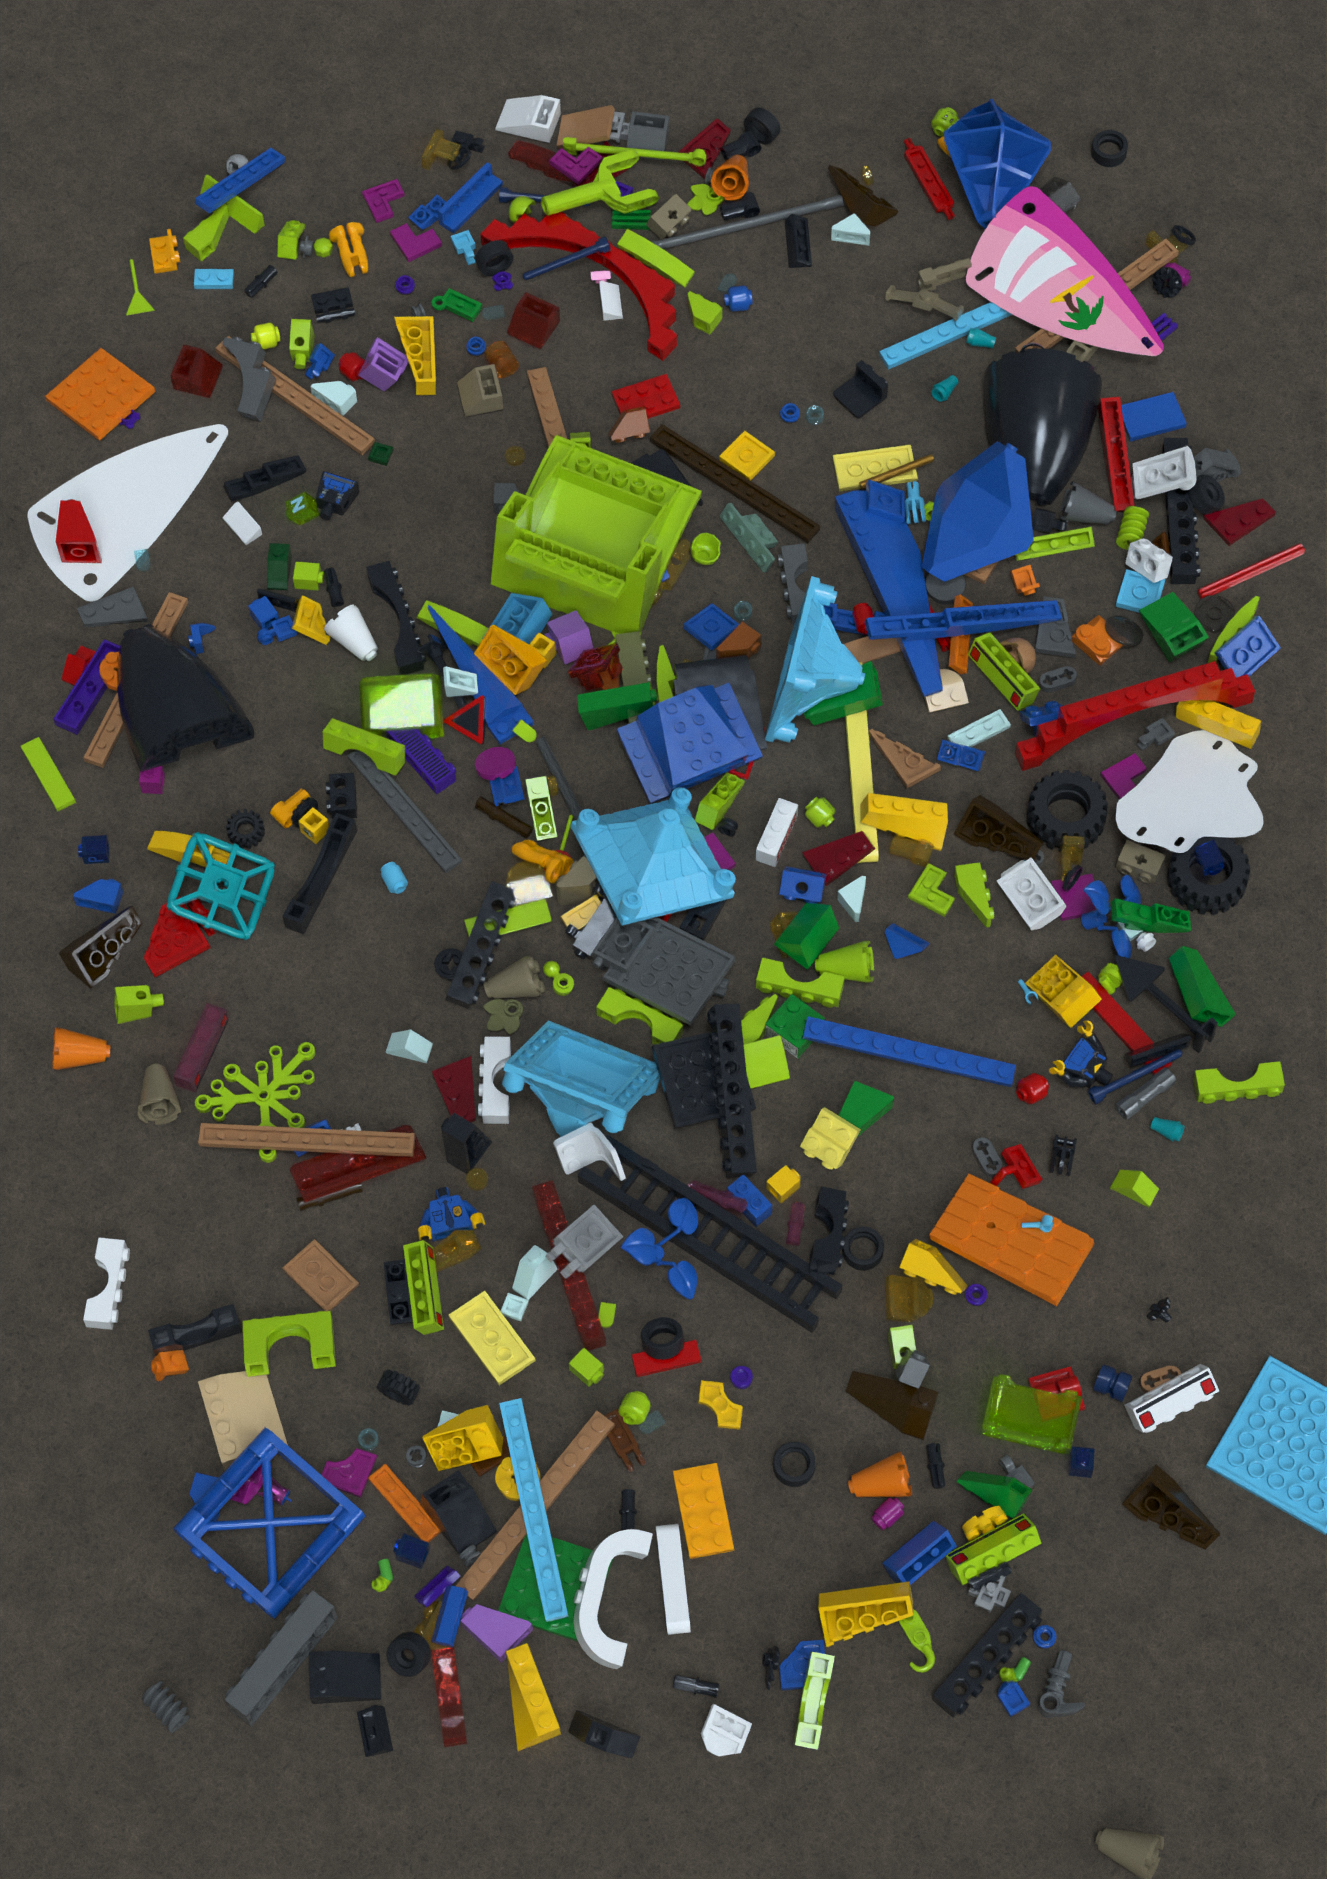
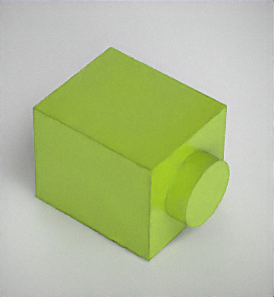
[293,562,324,591]
[569,1348,604,1387]

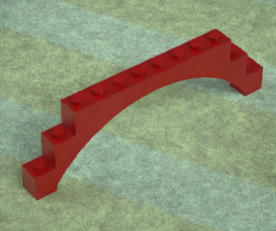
[480,212,677,361]
[1015,661,1255,771]

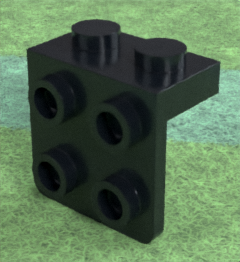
[833,360,888,418]

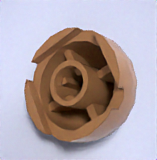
[1000,637,1036,674]

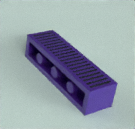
[385,716,456,795]

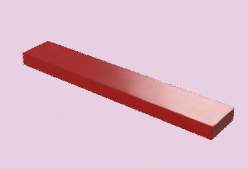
[1081,972,1172,1076]

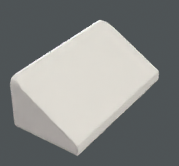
[599,281,623,320]
[223,502,262,545]

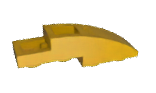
[147,831,230,867]

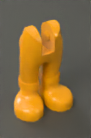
[329,222,368,277]
[512,840,574,883]

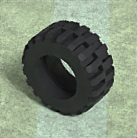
[1027,770,1108,852]
[1167,837,1250,915]

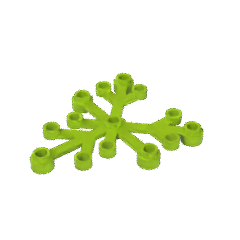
[195,1042,315,1163]

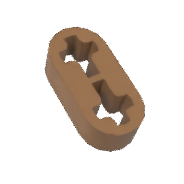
[1140,1366,1181,1393]

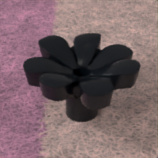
[1147,1297,1172,1323]

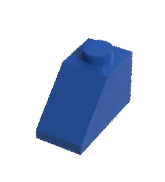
[73,879,123,914]

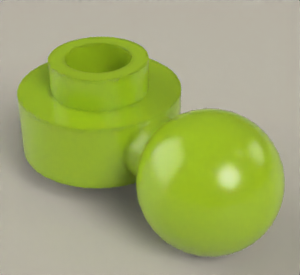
[543,961,574,996]

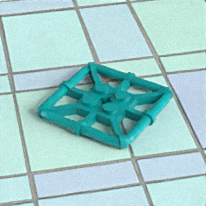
[166,832,276,940]

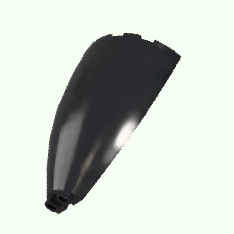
[984,348,1102,506]
[117,624,254,772]

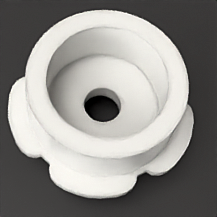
[1137,932,1156,952]

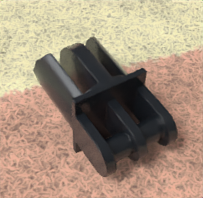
[1049,1135,1077,1176]

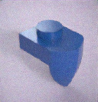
[188,623,216,654]
[997,1680,1030,1717]

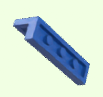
[438,162,503,234]

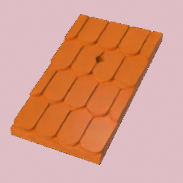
[929,1174,1094,1306]

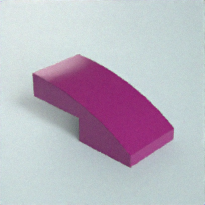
[230,1464,272,1504]

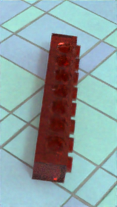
[532,1180,606,1351]

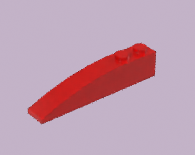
[1098,397,1134,512]

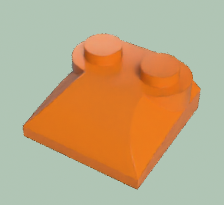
[1072,615,1128,666]

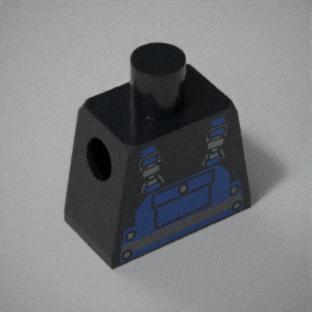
[316,471,360,520]

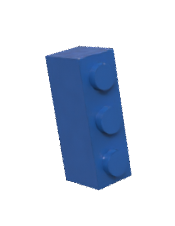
[882,1521,957,1585]

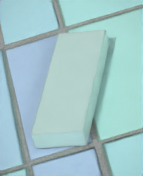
[947,709,1011,747]

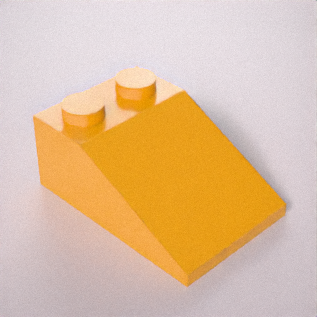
[474,624,547,695]

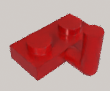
[990,1144,1043,1189]

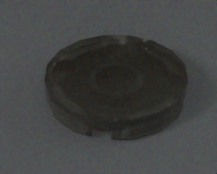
[1194,595,1235,633]

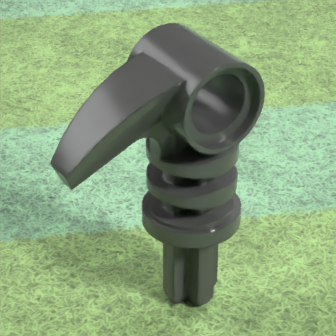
[1038,1650,1085,1718]

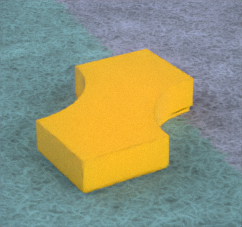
[698,1380,743,1430]

